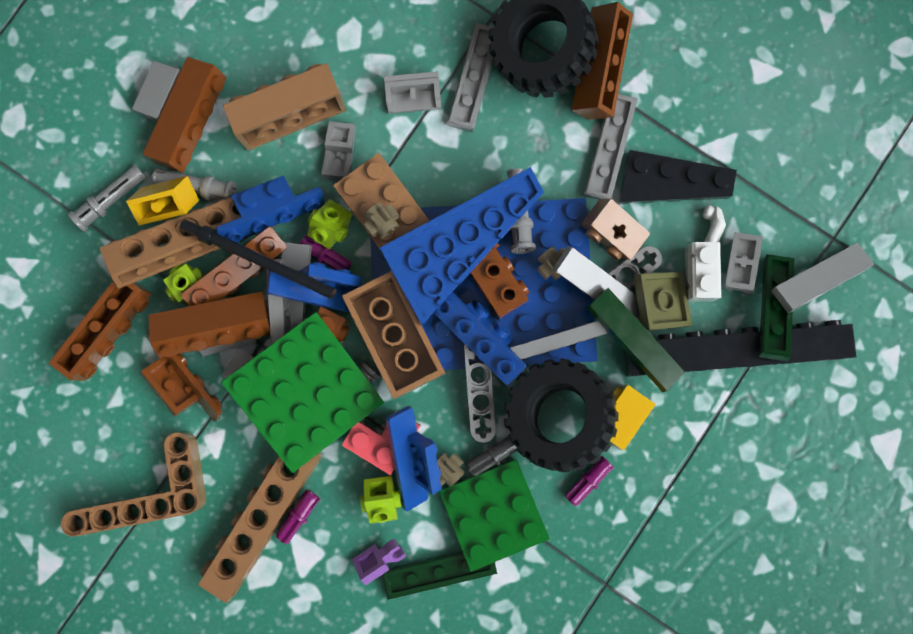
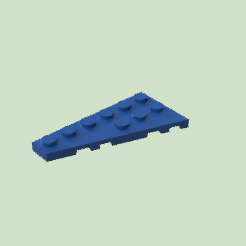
[379,167,544,326]

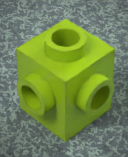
[307,199,353,250]
[163,264,205,306]
[360,476,402,523]

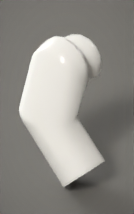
[702,205,726,242]

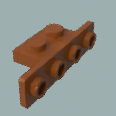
[181,226,287,306]
[140,329,222,422]

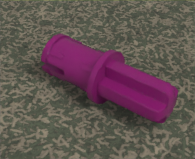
[300,234,352,270]
[565,456,614,506]
[276,489,321,544]

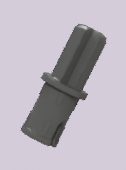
[466,437,517,476]

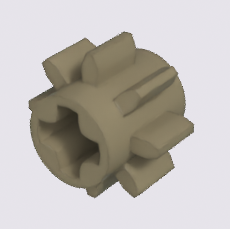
[363,202,399,239]
[537,246,565,281]
[437,452,465,487]

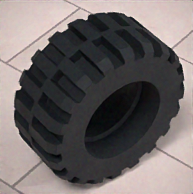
[488,0,599,98]
[504,359,619,472]

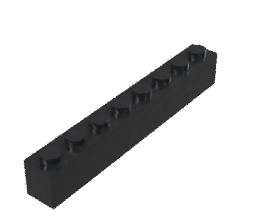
[624,320,857,377]

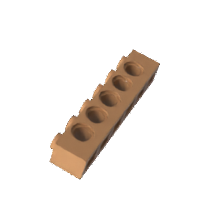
[99,197,277,289]
[198,452,324,604]

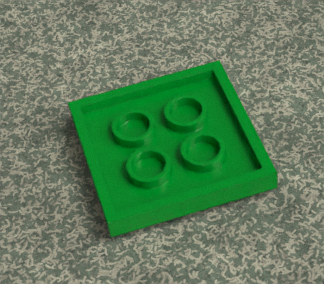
[439,459,550,572]

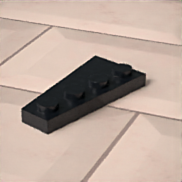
[618,150,737,205]

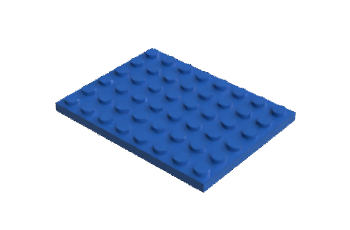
[370,198,598,374]

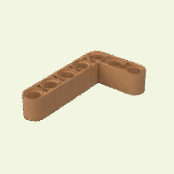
[61,432,206,537]

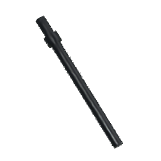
[180,219,336,299]

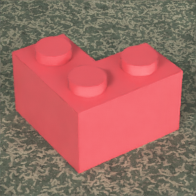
[342,411,421,475]

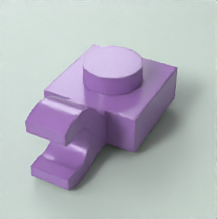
[352,539,406,586]

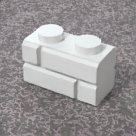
[685,242,721,302]

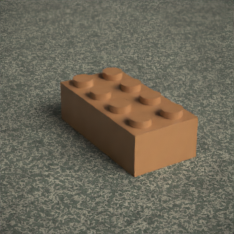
[223,63,347,151]
[333,153,430,248]
[342,271,446,399]

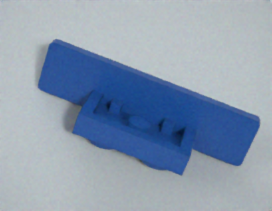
[215,175,324,243]
[266,263,362,313]
[433,292,526,385]
[386,406,442,511]

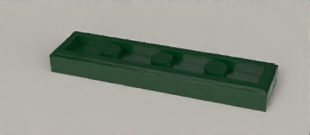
[759,254,794,362]
[586,287,685,392]
[382,551,498,600]

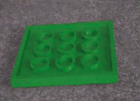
[221,312,384,473]

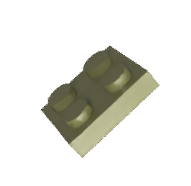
[633,272,692,331]

